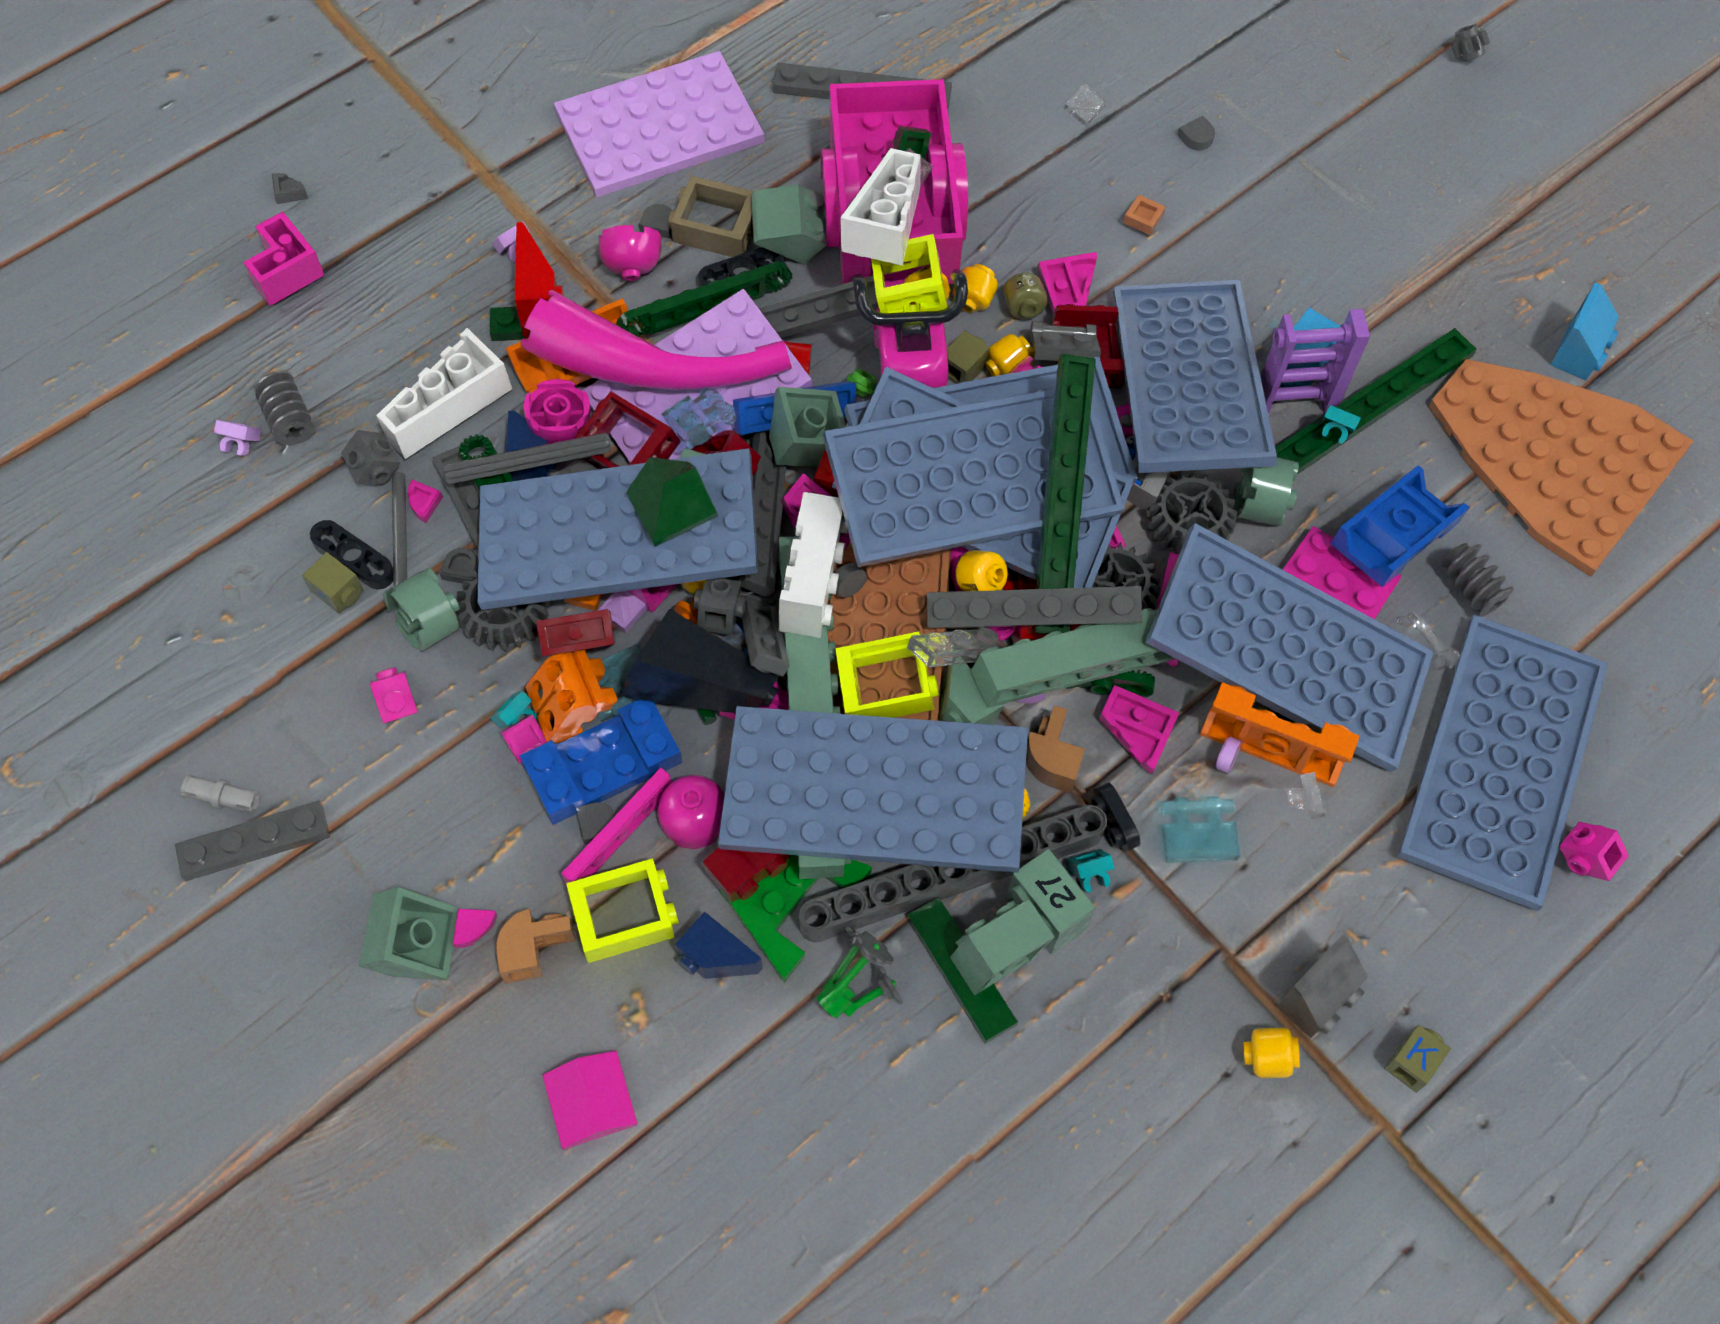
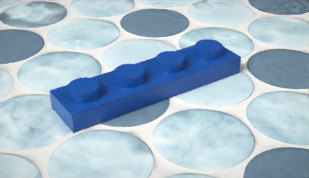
[733,381,857,435]

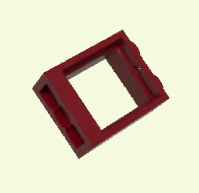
[575,391,681,469]

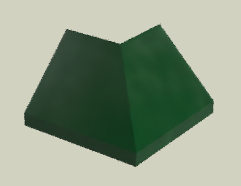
[626,457,718,547]

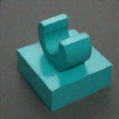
[1322,405,1361,445]
[490,691,537,728]
[1066,849,1115,893]

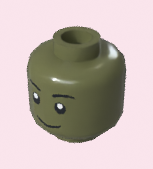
[1003,272,1048,319]

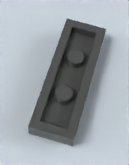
[741,596,790,676]

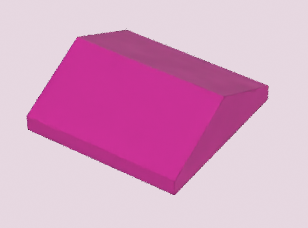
[542,1051,638,1150]

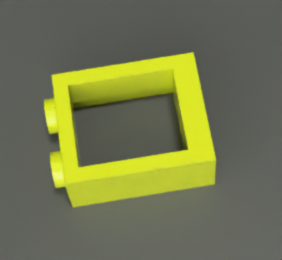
[871,234,947,313]
[835,631,939,718]
[566,858,679,963]

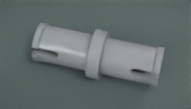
[181,774,260,814]

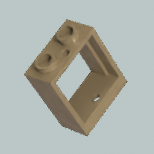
[668,176,754,257]

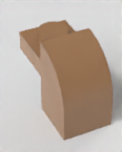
[1026,705,1085,793]
[496,909,575,984]

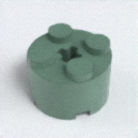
[1233,457,1299,526]
[383,568,460,651]

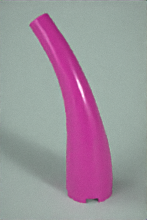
[521,290,792,390]

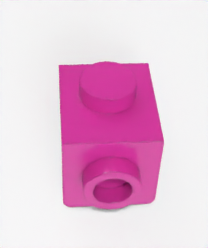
[369,667,418,724]

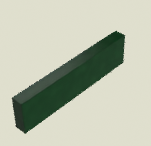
[907,897,1018,1044]

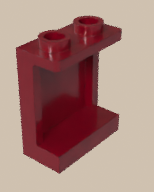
[1050,304,1125,388]
[536,609,616,656]

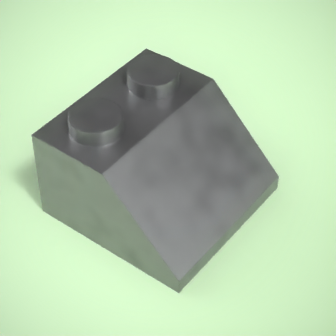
[1277,934,1368,1038]

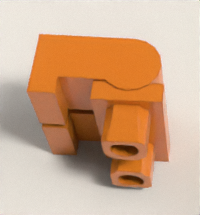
[525,649,617,743]

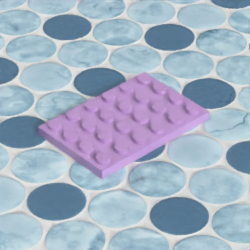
[554,51,765,197]
[582,289,814,463]

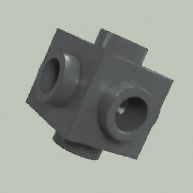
[341,430,400,485]
[694,578,746,635]

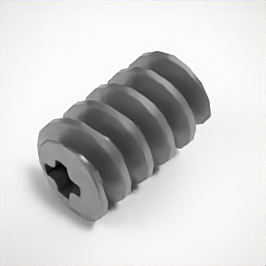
[254,370,315,445]
[1439,542,1514,617]

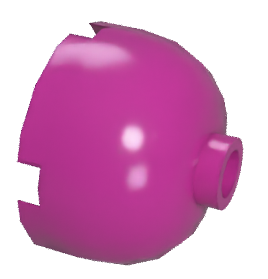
[598,225,661,281]
[523,379,591,444]
[657,774,725,849]

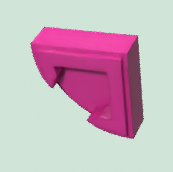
[408,479,443,523]
[453,909,497,948]

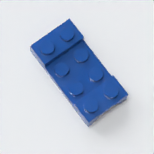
[1330,465,1470,587]
[519,700,682,825]

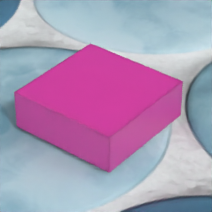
[500,714,547,764]

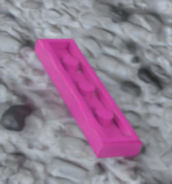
[561,768,671,886]

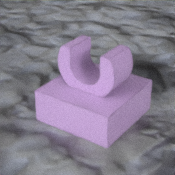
[492,221,530,263]
[214,420,262,456]

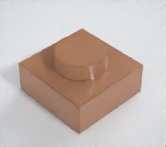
[1123,194,1166,235]

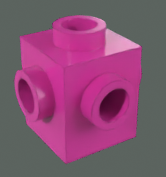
[1559,822,1629,881]

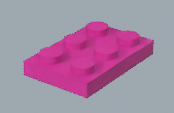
[1283,526,1402,619]

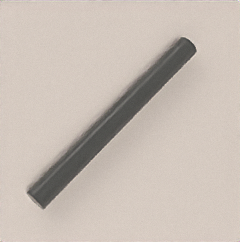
[392,472,407,586]

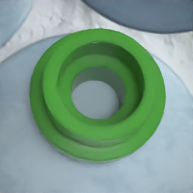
[846,368,878,397]

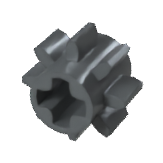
[1450,24,1490,61]

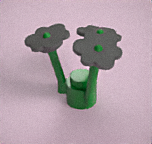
[816,926,903,1019]

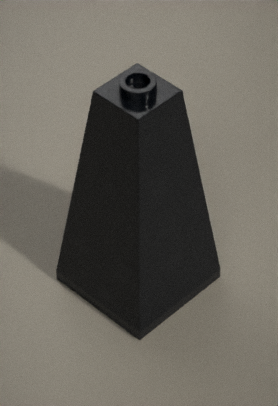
[620,609,779,714]

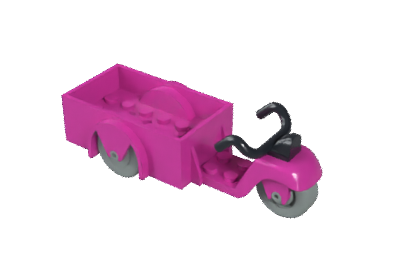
[821,79,968,388]

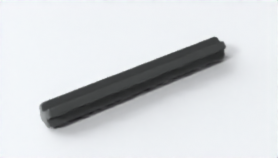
[444,433,611,484]

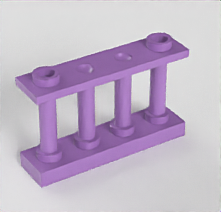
[1260,309,1370,414]

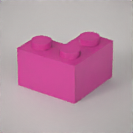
[243,211,324,306]

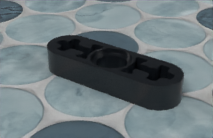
[698,247,784,287]
[310,520,393,590]

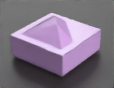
[599,591,647,634]

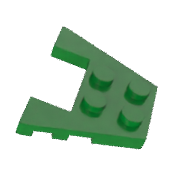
[719,855,872,982]

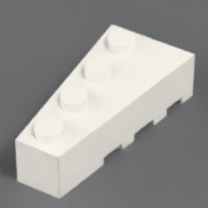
[841,148,921,266]
[376,328,512,459]
[779,492,848,638]

